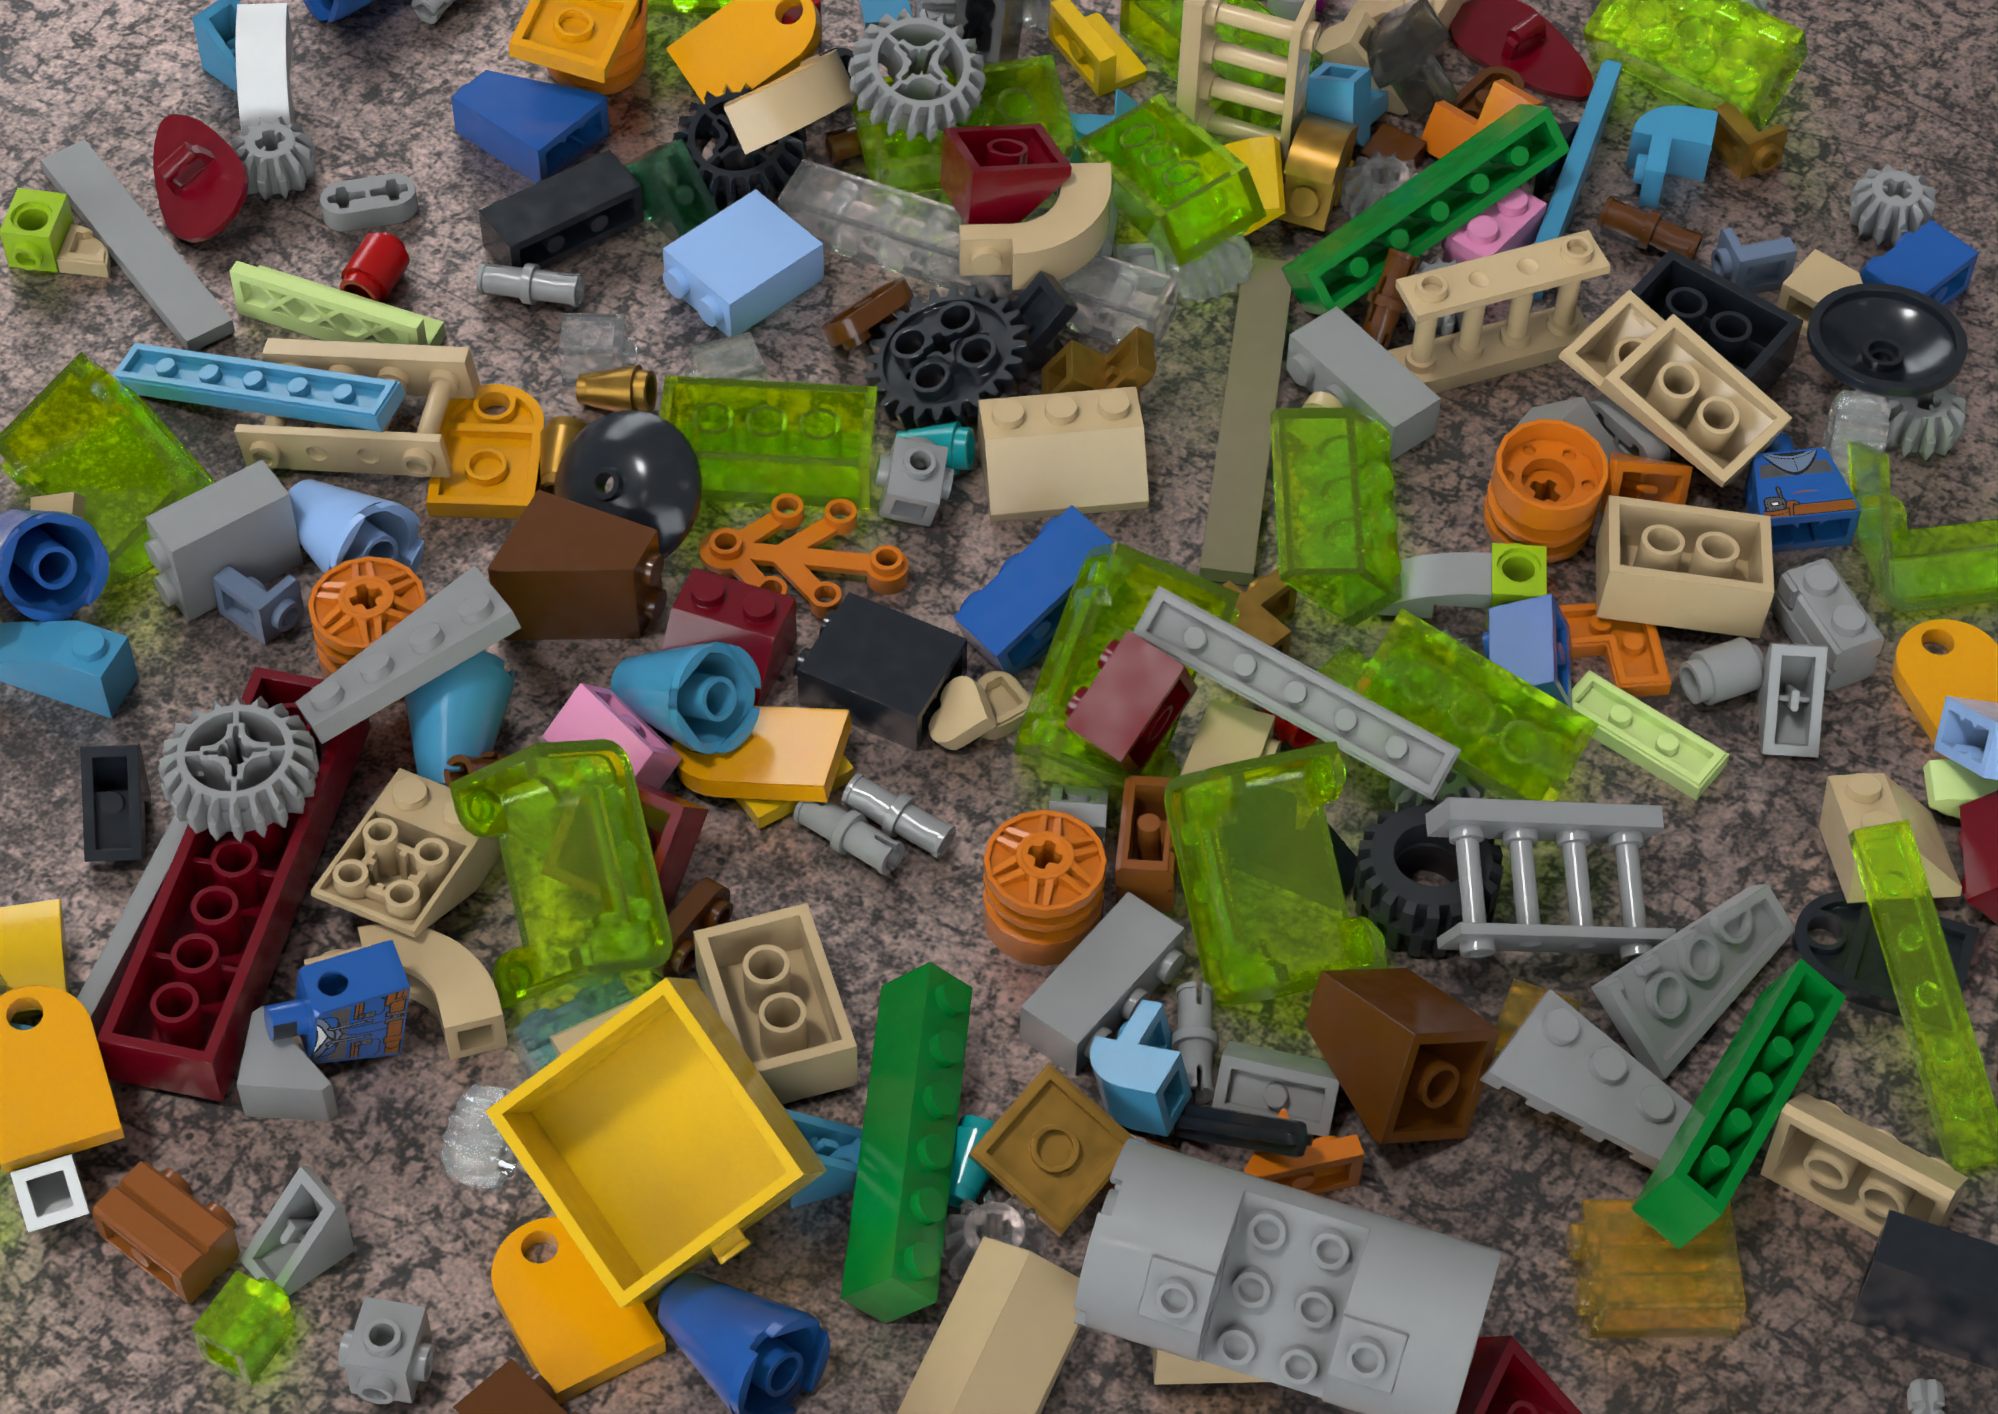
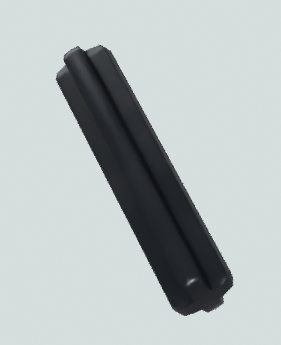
[1174,1103,1313,1158]

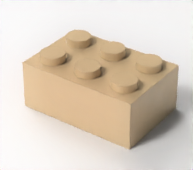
[1596,495,1774,639]
[693,903,858,1104]

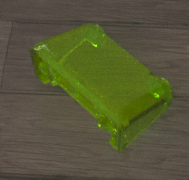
[0,352,216,586]
[1014,542,1240,793]
[449,739,673,1010]
[1164,741,1388,1006]

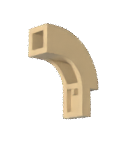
[724,49,857,155]
[959,162,1112,290]
[304,924,508,1060]

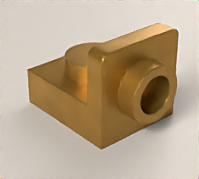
[1711,101,1788,180]

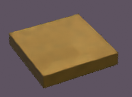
[968,1063,1137,1237]

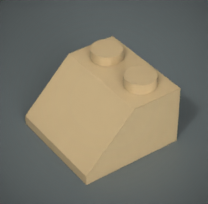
[1819,773,1962,903]

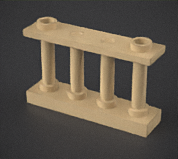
[1173,0,1321,179]
[1387,230,1611,393]
[234,338,480,478]

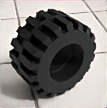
[1352,799,1504,958]

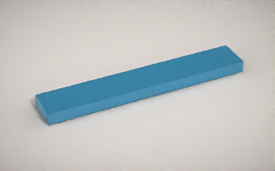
[1533,59,1622,300]
[109,343,406,432]

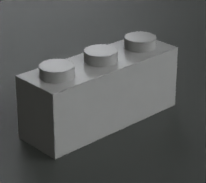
[1286,306,1441,462]
[1020,892,1185,1076]

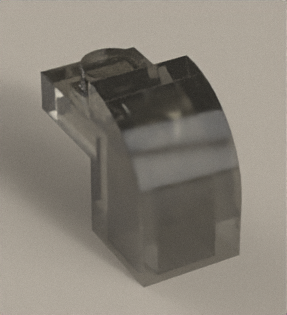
[1367,0,1459,120]

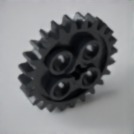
[864,285,1033,429]

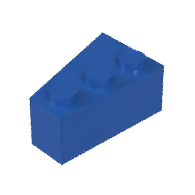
[953,505,1137,677]

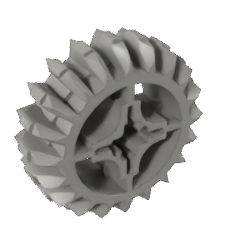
[848,7,986,142]
[158,695,319,843]

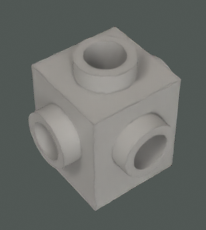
[874,436,954,527]
[338,1297,435,1404]

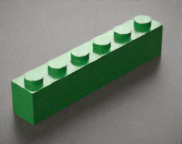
[1281,104,1571,315]
[1631,958,1846,1250]
[840,962,973,1324]

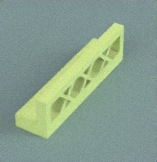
[229,261,446,346]

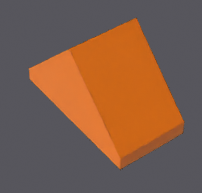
[1600,451,1693,512]

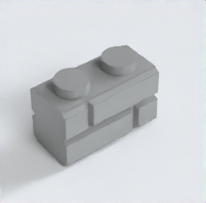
[1771,558,1885,691]

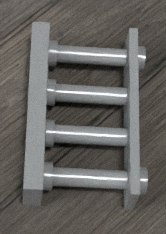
[1425,797,1676,963]

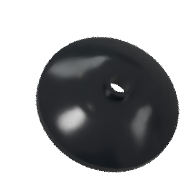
[1807,283,1968,398]
[553,410,702,559]

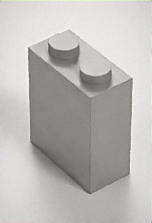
[144,460,303,622]

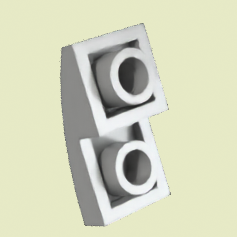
[1378,552,1492,618]

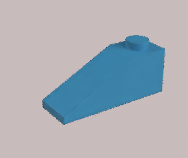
[0,620,139,718]

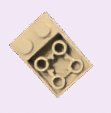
[311,768,505,938]

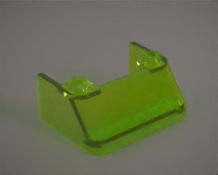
[1848,441,1998,613]

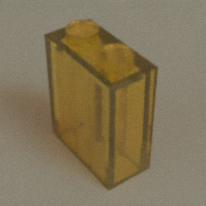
[1566,1199,1746,1339]

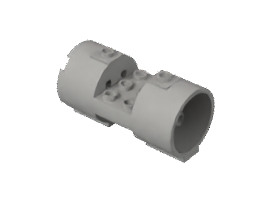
[1074,1138,1503,1414]

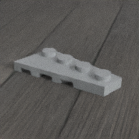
[295,565,521,744]
[1591,884,1795,1079]
[1479,989,1692,1170]

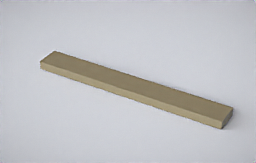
[1199,256,1292,585]

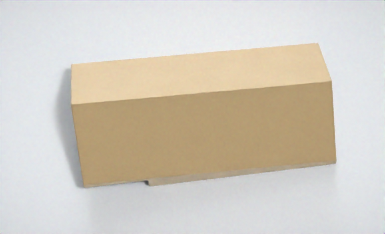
[1559,290,1792,488]
[897,1237,1081,1414]

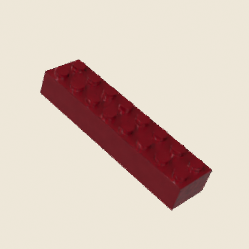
[97,667,371,1102]

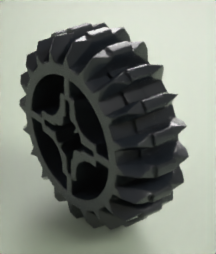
[672,83,808,210]

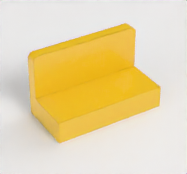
[1049,0,1147,97]

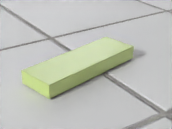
[1557,670,1730,801]

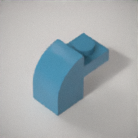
[1306,62,1388,146]
[1625,105,1718,209]
[1090,999,1192,1136]

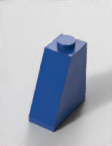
[451,70,610,183]

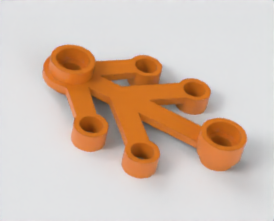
[699,493,909,619]

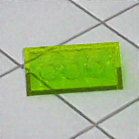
[1270,407,1402,627]
[1352,608,1599,801]

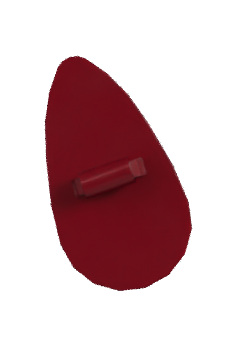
[1449,0,1594,102]
[153,114,249,243]

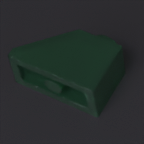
[624,138,719,242]

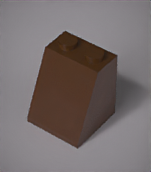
[488,490,667,641]
[1305,968,1501,1144]

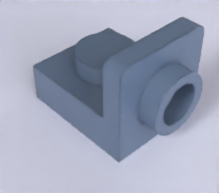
[1711,227,1797,294]
[212,565,304,646]

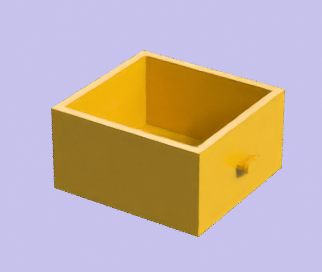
[485,977,828,1309]

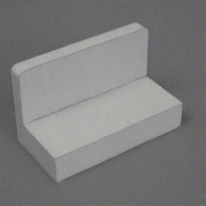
[1212,1041,1340,1136]

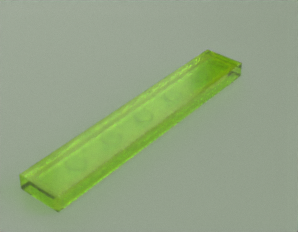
[1848,819,1998,1172]

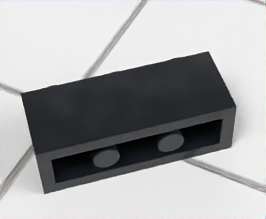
[479,149,644,270]

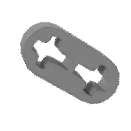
[320,174,418,231]
[1588,394,1670,461]

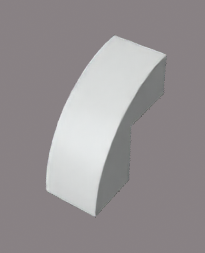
[235,3,296,132]
[10,1153,89,1233]

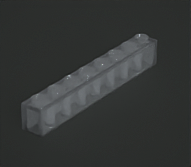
[778,159,1178,353]

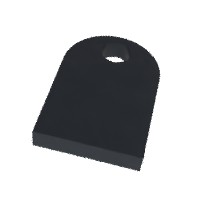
[1791,891,1979,1032]

